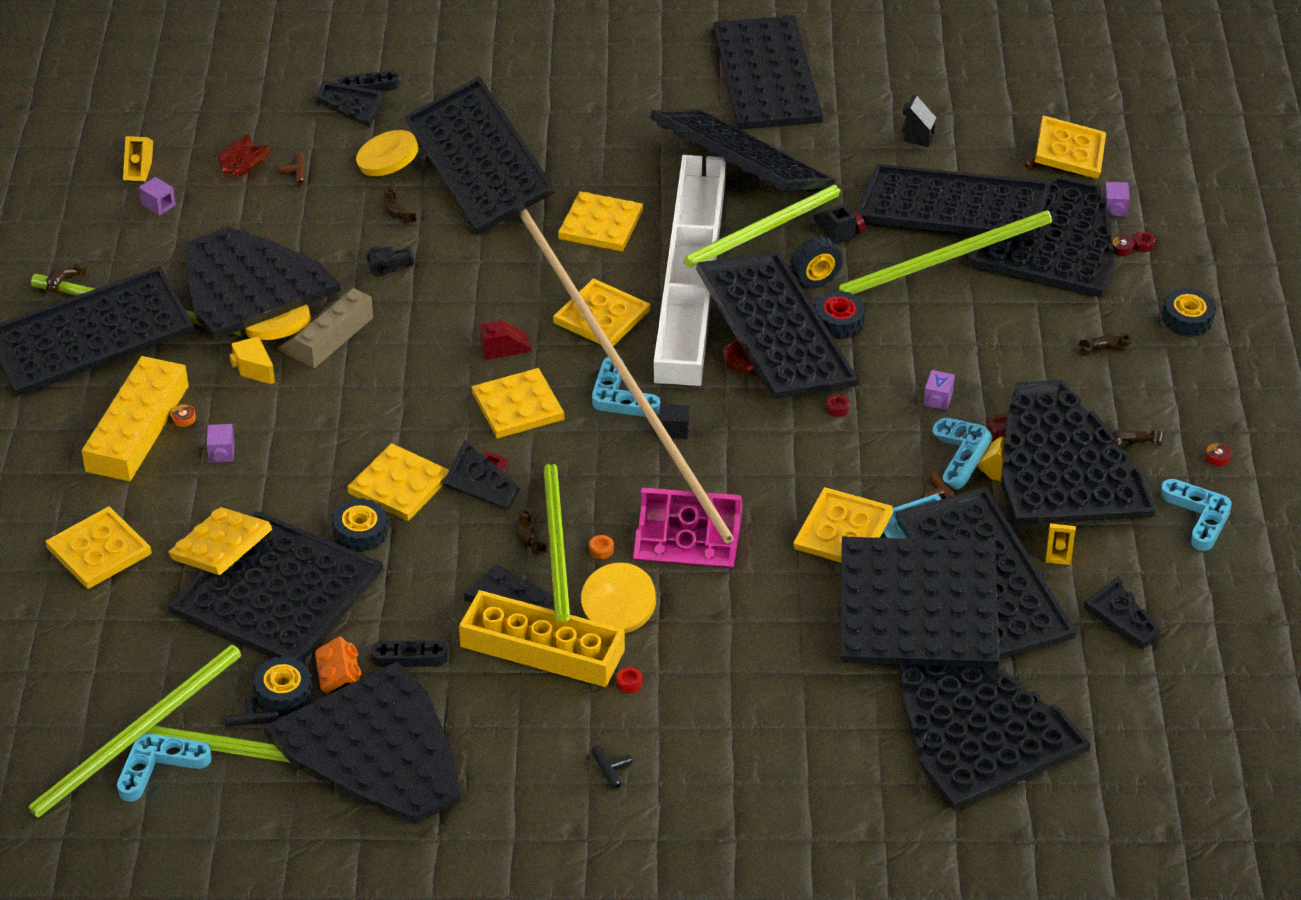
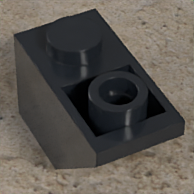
[902,95,936,147]
[813,204,856,244]

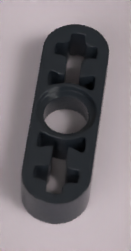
[338,71,400,92]
[371,640,448,667]

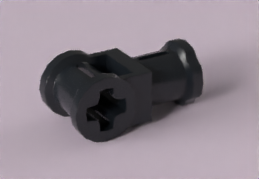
[366,246,414,277]

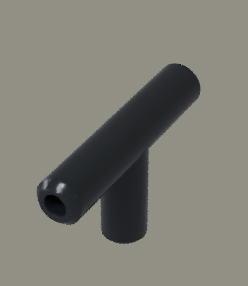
[224,696,279,727]
[591,746,633,789]

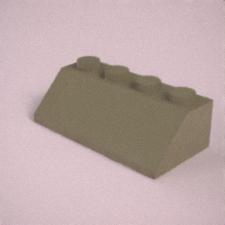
[278,288,373,369]

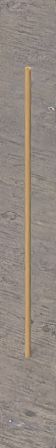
[518,209,734,543]

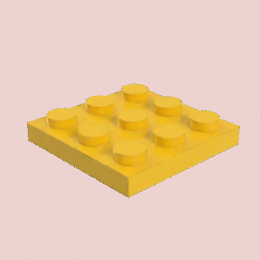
[1034,115,1106,179]
[558,191,643,252]
[553,278,650,346]
[472,368,565,439]
[347,443,449,521]
[793,487,893,563]
[45,506,152,589]
[168,507,272,575]

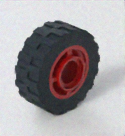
[814,290,865,339]

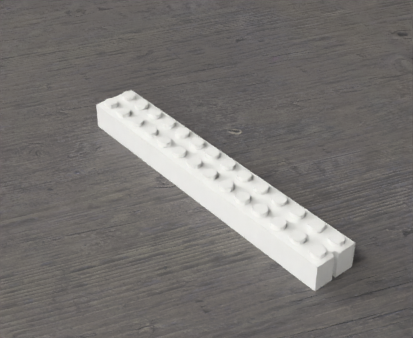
[654,155,727,386]

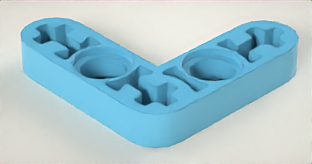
[592,357,660,417]
[933,418,992,490]
[1161,479,1231,551]
[117,734,212,802]

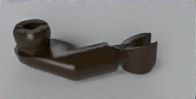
[383,188,416,224]
[46,264,87,292]
[1078,333,1132,356]
[1112,430,1164,448]
[517,509,547,555]

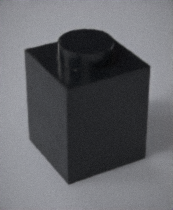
[656,404,689,439]

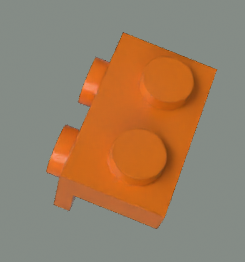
[315,636,361,694]

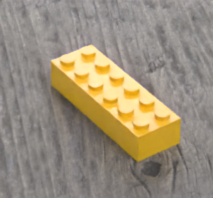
[82,356,188,481]
[459,590,625,687]

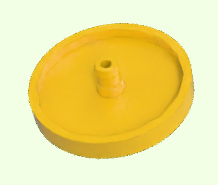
[356,130,419,176]
[244,305,311,340]
[581,563,656,634]

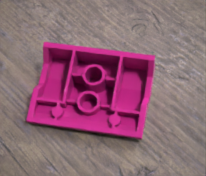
[633,488,743,568]

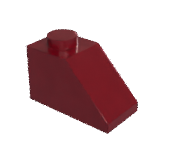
[479,320,531,360]

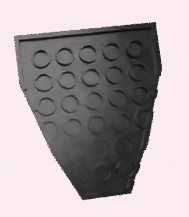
[969,176,1115,297]
[186,227,341,340]
[1001,380,1157,524]
[264,661,461,824]
[899,665,1091,811]

